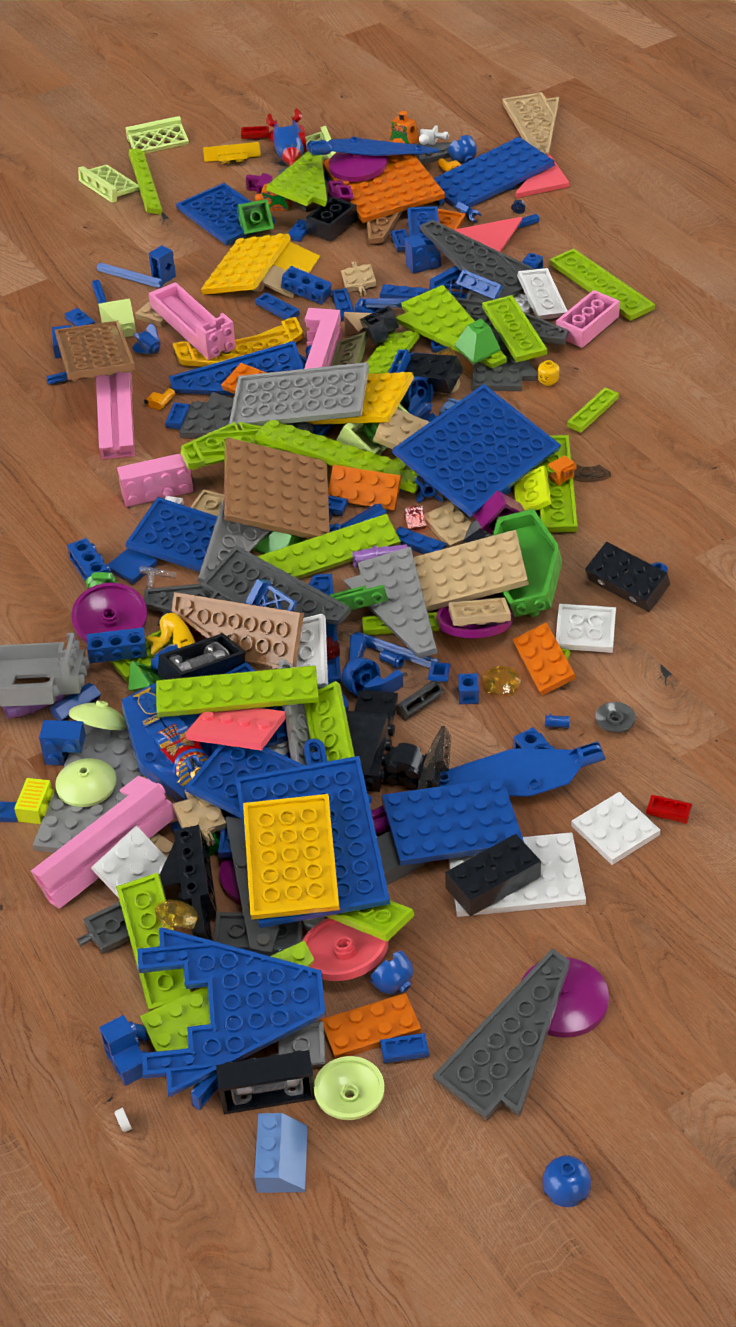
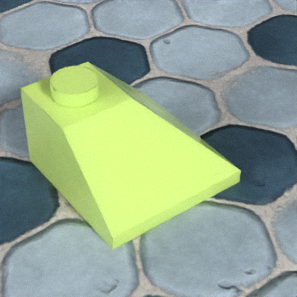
[99,298,136,337]

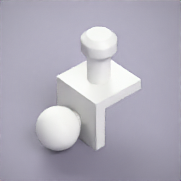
[419,125,449,145]

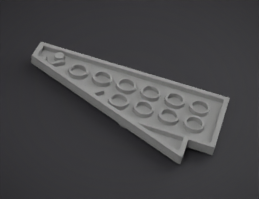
[197,498,272,583]
[344,547,438,658]

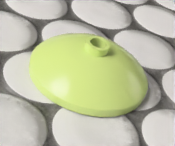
[69,700,127,730]
[55,758,117,807]
[314,1056,385,1120]

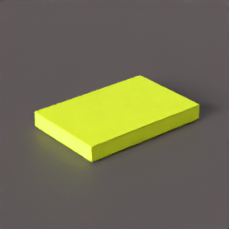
[513,466,551,511]

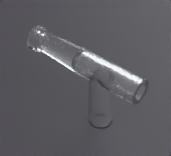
[139,566,176,589]

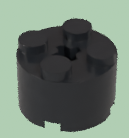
[383,743,429,790]

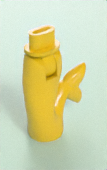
[146,613,195,655]

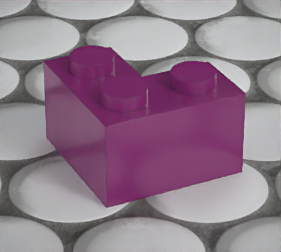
[474,490,525,535]

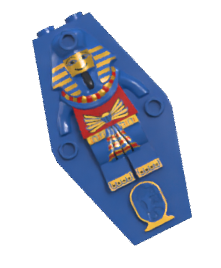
[122,683,219,802]

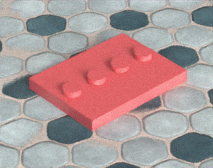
[186,708,286,750]

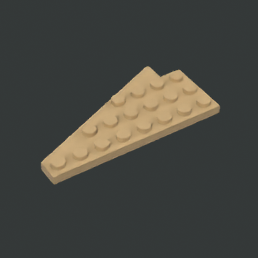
[502,92,559,155]

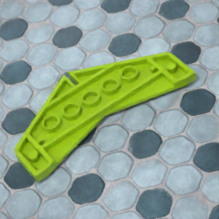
[181,421,292,470]

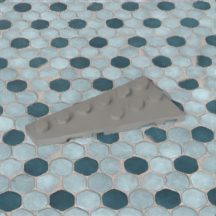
[278,658,319,766]

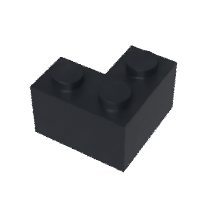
[360,306,399,344]

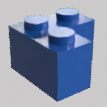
[405,235,441,274]
[39,720,86,765]
[99,1015,147,1086]

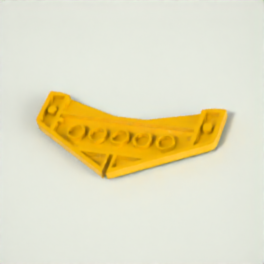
[173,317,303,367]

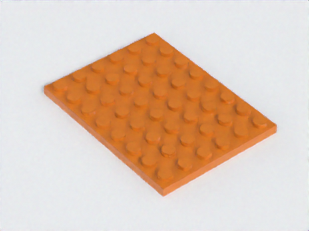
[322,138,445,223]

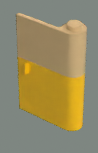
[253,241,320,298]

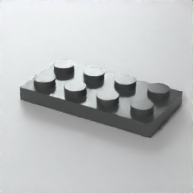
[214,912,303,953]

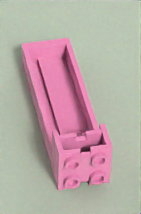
[149,282,236,360]
[304,308,342,369]
[96,372,135,460]
[31,776,176,909]

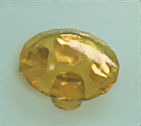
[482,666,521,697]
[155,900,198,929]

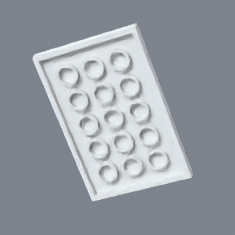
[448,832,586,917]

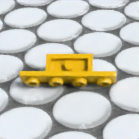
[203,142,261,164]

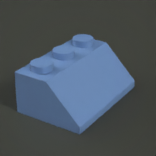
[254,1113,308,1193]

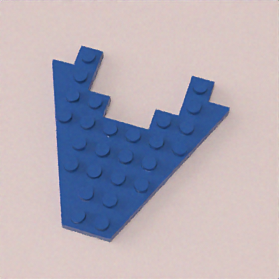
[137,927,326,1097]

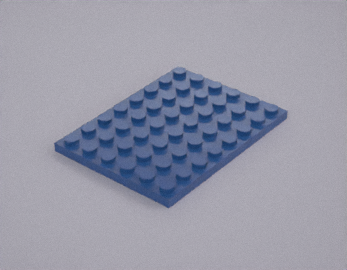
[392,384,561,517]
[235,756,390,928]

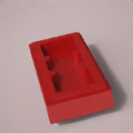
[241,126,270,139]
[646,794,692,824]

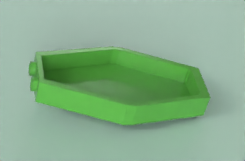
[493,509,562,617]

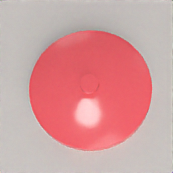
[303,918,389,981]

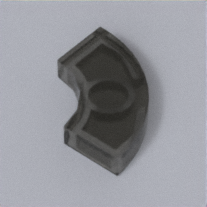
[573,464,611,482]

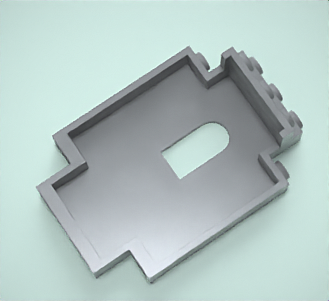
[0,633,90,707]

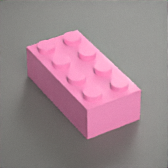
[556,290,620,348]
[117,453,194,507]

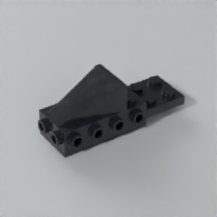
[347,689,398,792]
[159,825,217,941]

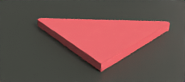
[516,155,570,198]
[455,217,522,252]

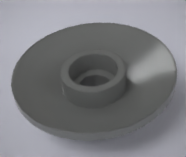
[595,702,636,733]

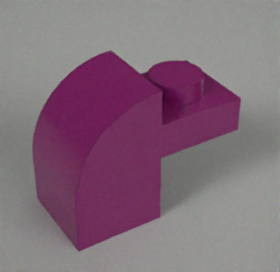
[246,173,273,194]
[327,181,354,202]

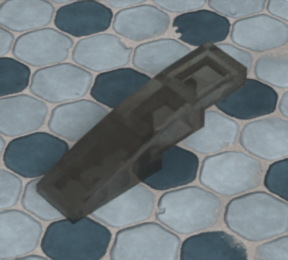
[418,726,452,790]

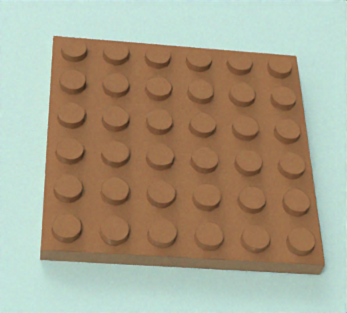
[224,438,330,539]

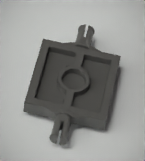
[77,902,130,954]

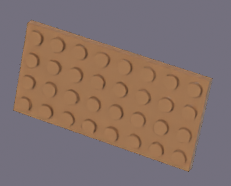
[55,320,135,381]

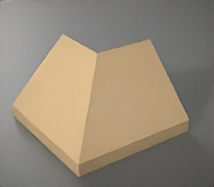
[344,312,372,335]

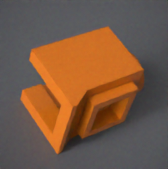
[548,456,577,486]

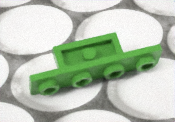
[330,585,388,610]

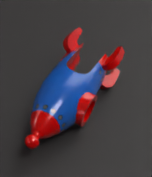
[266,108,308,166]

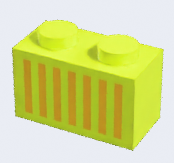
[14,778,55,824]

